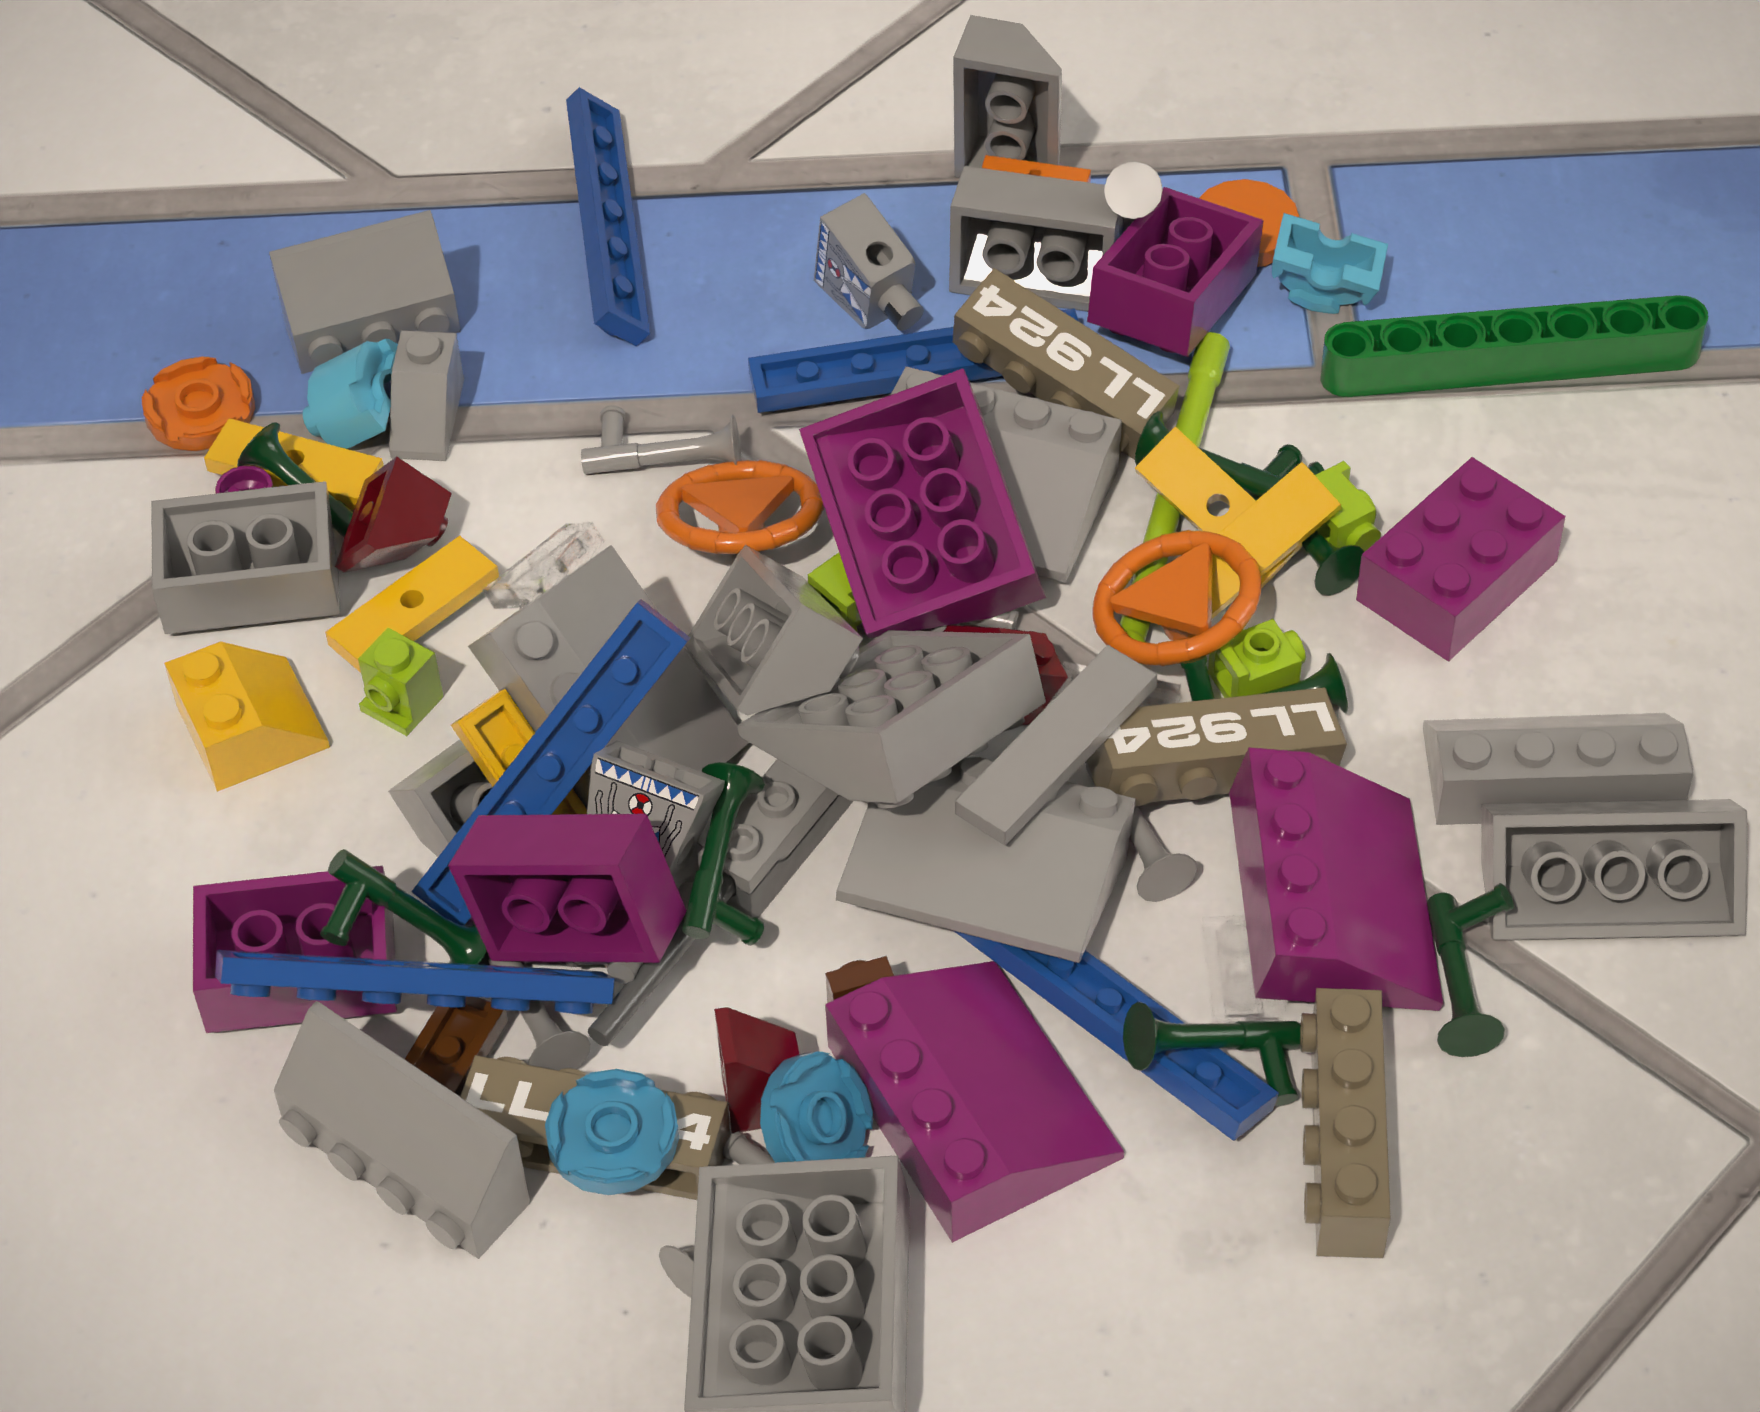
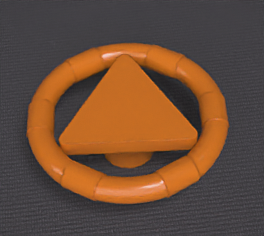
[656,460,824,555]
[1092,530,1262,667]

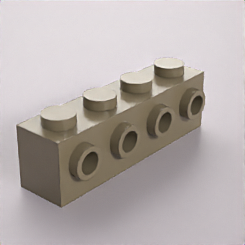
[1300,988,1391,1258]

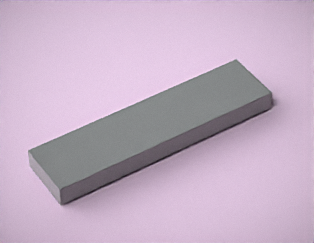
[955,645,1157,845]

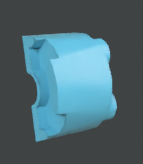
[1272,213,1388,314]
[303,339,398,449]

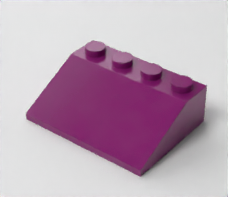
[799,368,1046,639]
[1229,747,1443,1011]
[825,961,1124,1243]

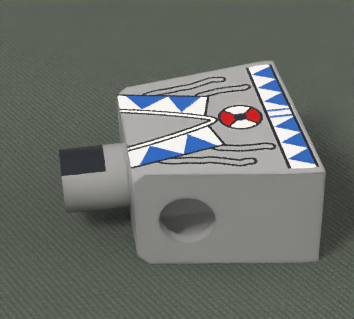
[814,193,924,331]
[587,741,725,876]

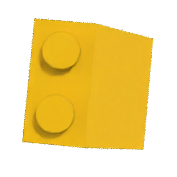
[164,641,330,792]

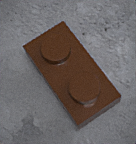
[405,997,508,1097]

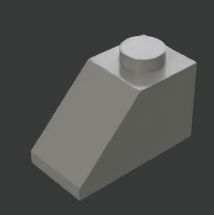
[389,330,464,461]

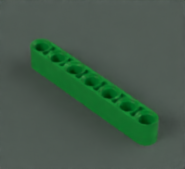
[1320,295,1708,397]

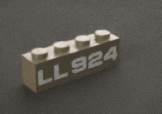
[952,268,1180,460]
[1087,688,1347,807]
[461,1055,731,1200]

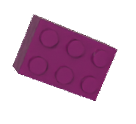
[1087,187,1264,357]
[1356,457,1566,662]
[448,814,687,963]
[193,865,397,1033]

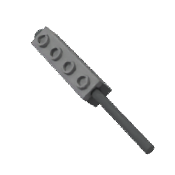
[588,759,853,1046]

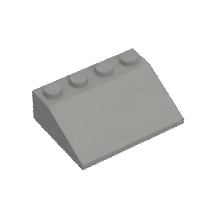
[891,367,1122,582]
[468,545,749,809]
[737,630,1046,808]
[836,757,1136,963]
[684,1155,910,1412]

